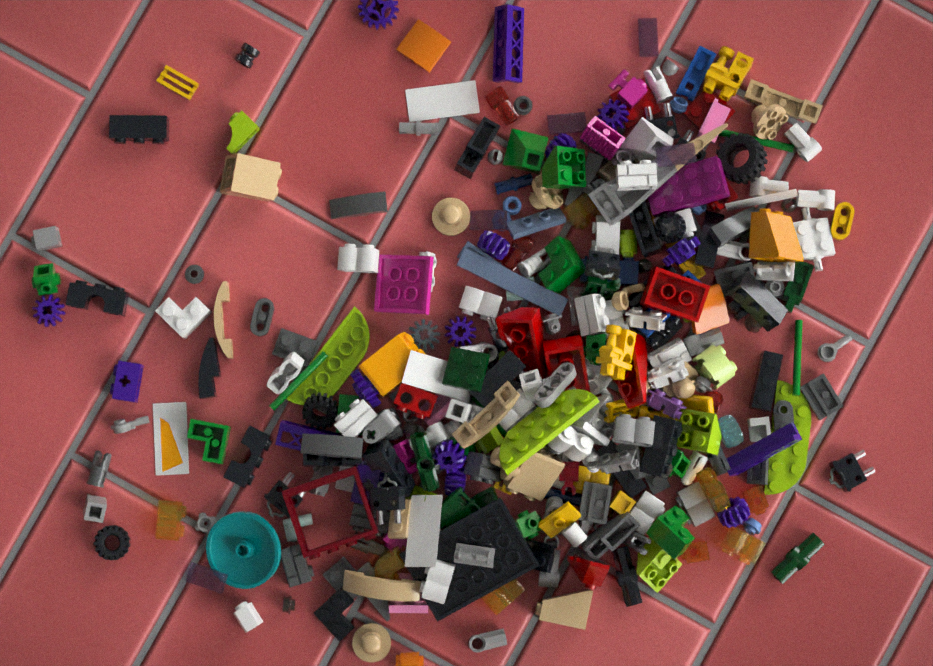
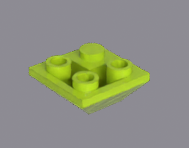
[676,408,722,455]
[637,537,682,593]

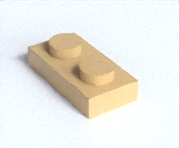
[388,499,411,539]

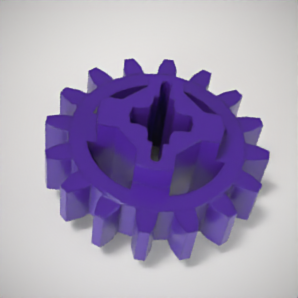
[358,0,399,30]
[662,236,701,267]
[350,369,381,408]

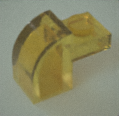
[374,545,405,581]

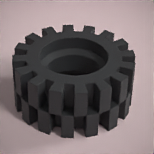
[302,392,338,430]
[94,525,131,560]

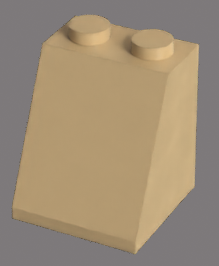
[219,153,282,201]
[503,449,565,501]
[535,589,593,630]

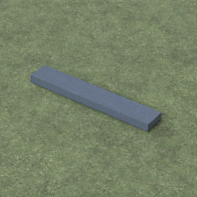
[457,248,568,316]

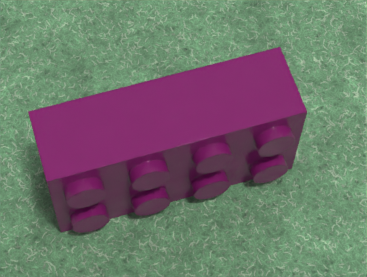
[648,156,730,218]

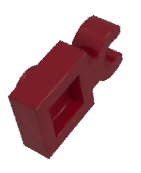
[559,462,579,495]

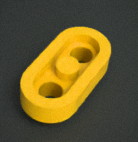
[830,202,855,240]

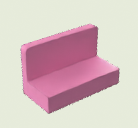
[697,98,731,144]
[420,393,454,426]

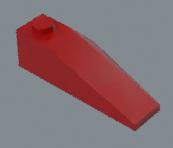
[496,307,546,379]
[613,334,648,409]
[566,555,610,590]

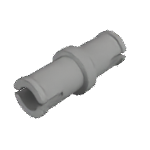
[399,121,438,136]

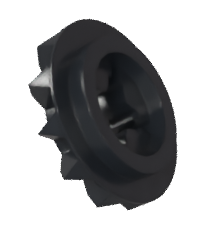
[655,212,686,243]

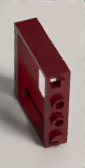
[282,466,379,560]

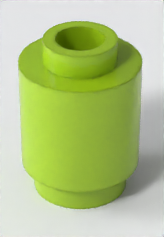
[619,230,637,258]

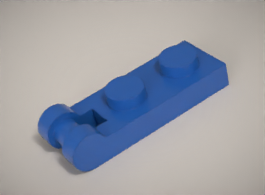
[676,46,717,102]

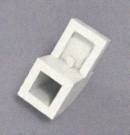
[519,369,565,404]
[446,399,484,423]

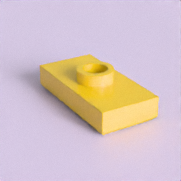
[676,394,714,414]
[538,502,581,538]

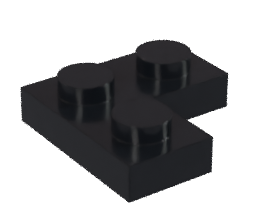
[314,587,355,642]

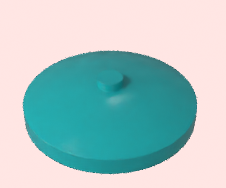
[206,511,281,589]

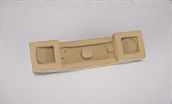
[744,79,823,124]
[214,281,234,359]
[452,381,520,449]
[343,570,421,601]

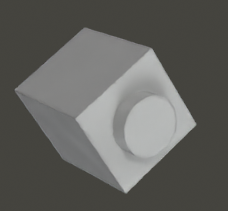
[31,226,62,251]
[83,494,107,523]

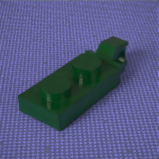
[782,261,814,314]

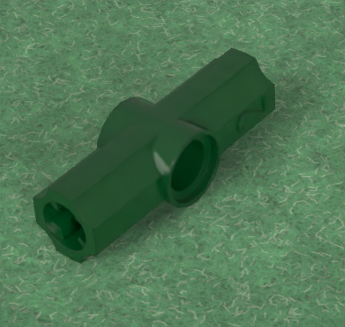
[410,432,440,492]
[771,532,825,584]

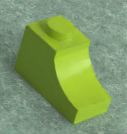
[226,110,260,155]
[475,426,503,454]

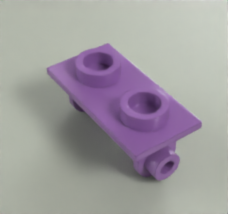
[646,389,687,419]

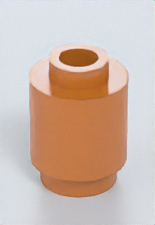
[396,652,424,666]

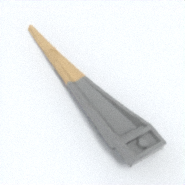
[588,123,728,227]

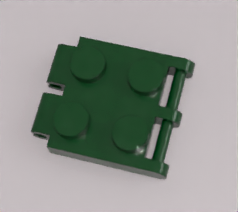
[440,486,480,529]

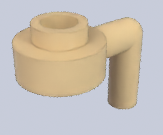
[611,283,645,311]

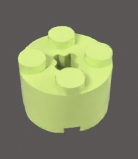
[693,345,738,390]

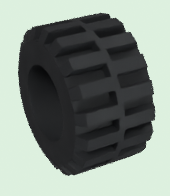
[715,133,768,185]

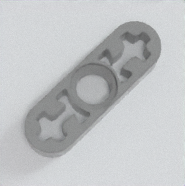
[534,362,577,408]

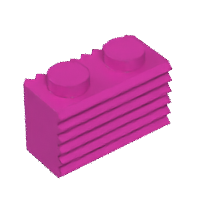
[580,116,626,160]

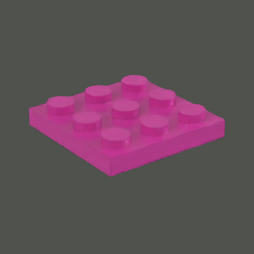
[374,255,434,315]

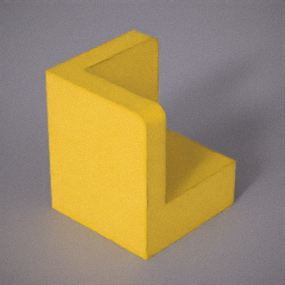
[609,490,636,515]

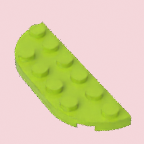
[287,306,370,406]
[763,380,811,495]
[499,389,600,475]

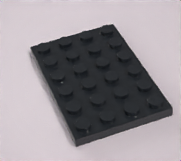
[399,497,540,622]

